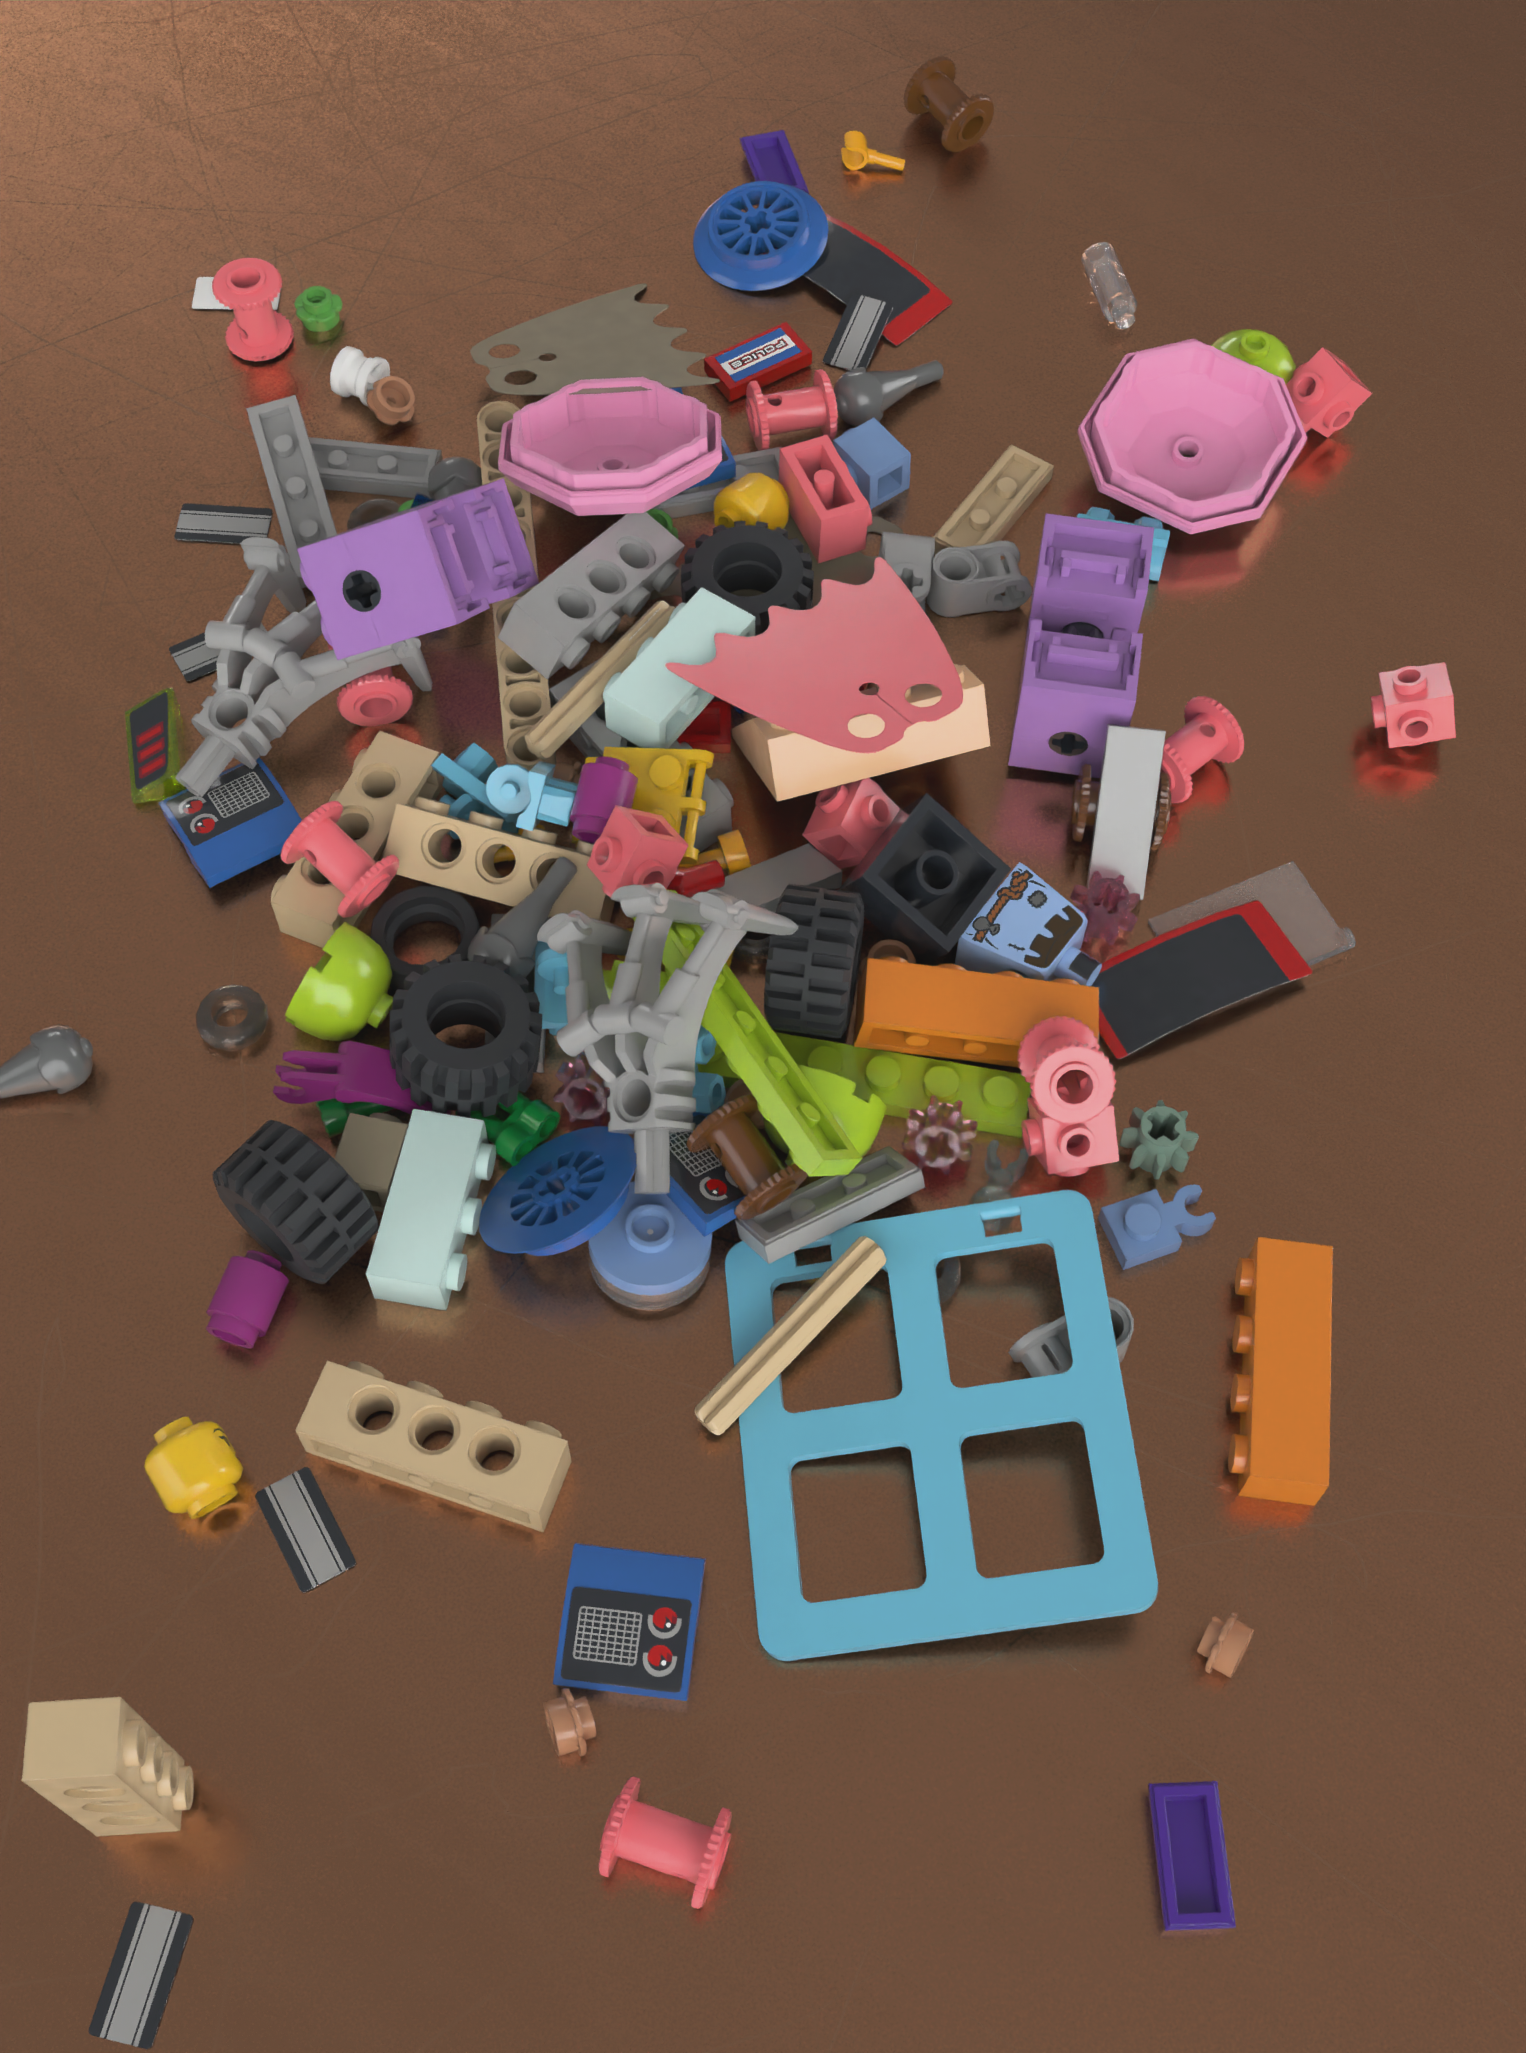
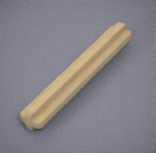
[524,600,675,759]
[694,1236,887,1435]

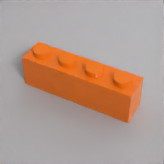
[854,956,1099,1067]
[1228,1237,1333,1506]

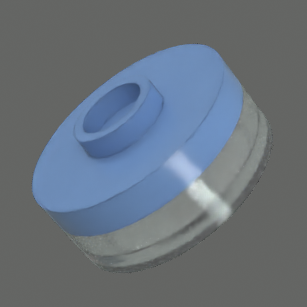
[588,1181,712,1310]

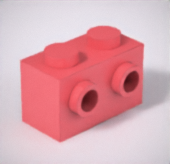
[778,435,872,564]

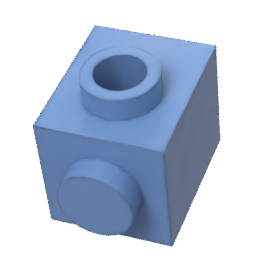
[833,418,911,509]

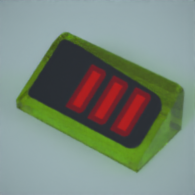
[125,687,187,804]

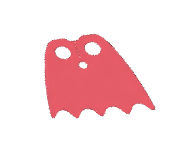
[665,557,963,754]

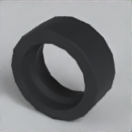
[370,886,480,991]

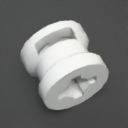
[330,346,390,406]

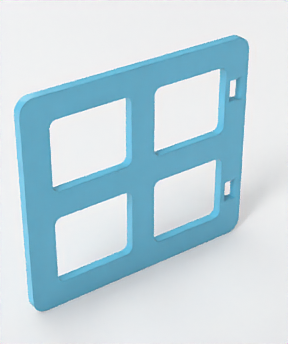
[725,1190,1158,1661]

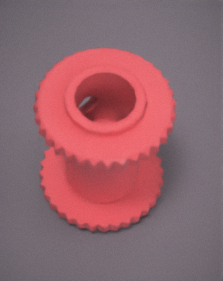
[212,258,294,361]
[746,369,838,451]
[328,644,413,727]
[1160,696,1244,803]
[281,801,399,918]
[1017,1016,1116,1125]
[598,1777,732,1909]

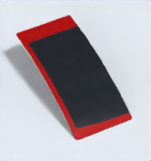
[762,214,952,346]
[1091,900,1312,1059]

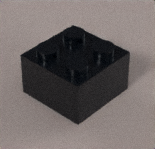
[839,793,1011,965]

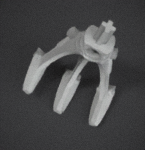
[175,537,432,797]
[537,883,798,1194]

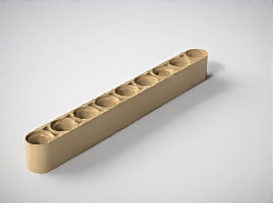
[477,401,557,771]

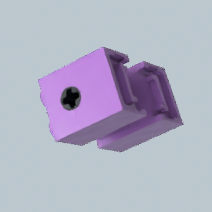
[297,478,539,660]
[1008,513,1154,778]

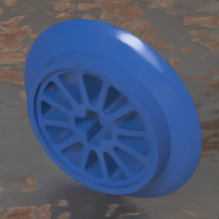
[693,181,828,291]
[479,1126,636,1256]

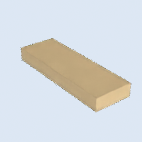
[933,444,1054,554]

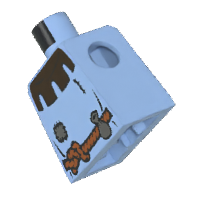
[955,862,1102,986]

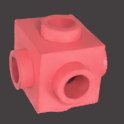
[1286,347,1372,438]
[1370,662,1456,748]
[803,778,900,869]
[587,805,689,902]
[1021,1097,1119,1177]

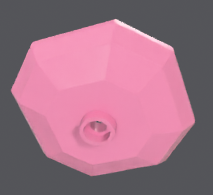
[1077,338,1307,534]
[498,377,722,516]

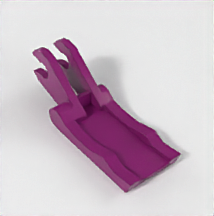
[273,1041,451,1115]

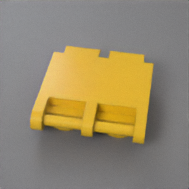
[571,747,714,864]

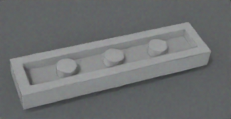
[246,395,337,588]

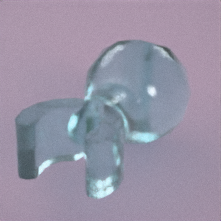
[969,1140,1029,1232]

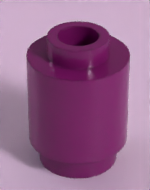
[570,756,638,844]
[206,1250,289,1348]

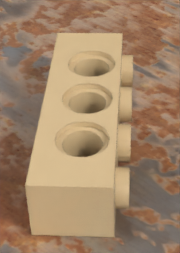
[271,730,444,948]
[383,796,615,923]
[295,1361,572,1532]
[22,1697,194,1836]

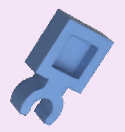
[1098,1184,1216,1270]

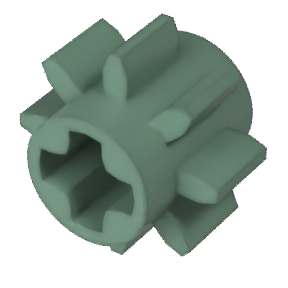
[1119,1100,1199,1180]

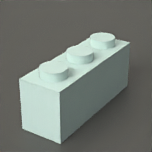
[603,587,756,749]
[366,1109,496,1311]

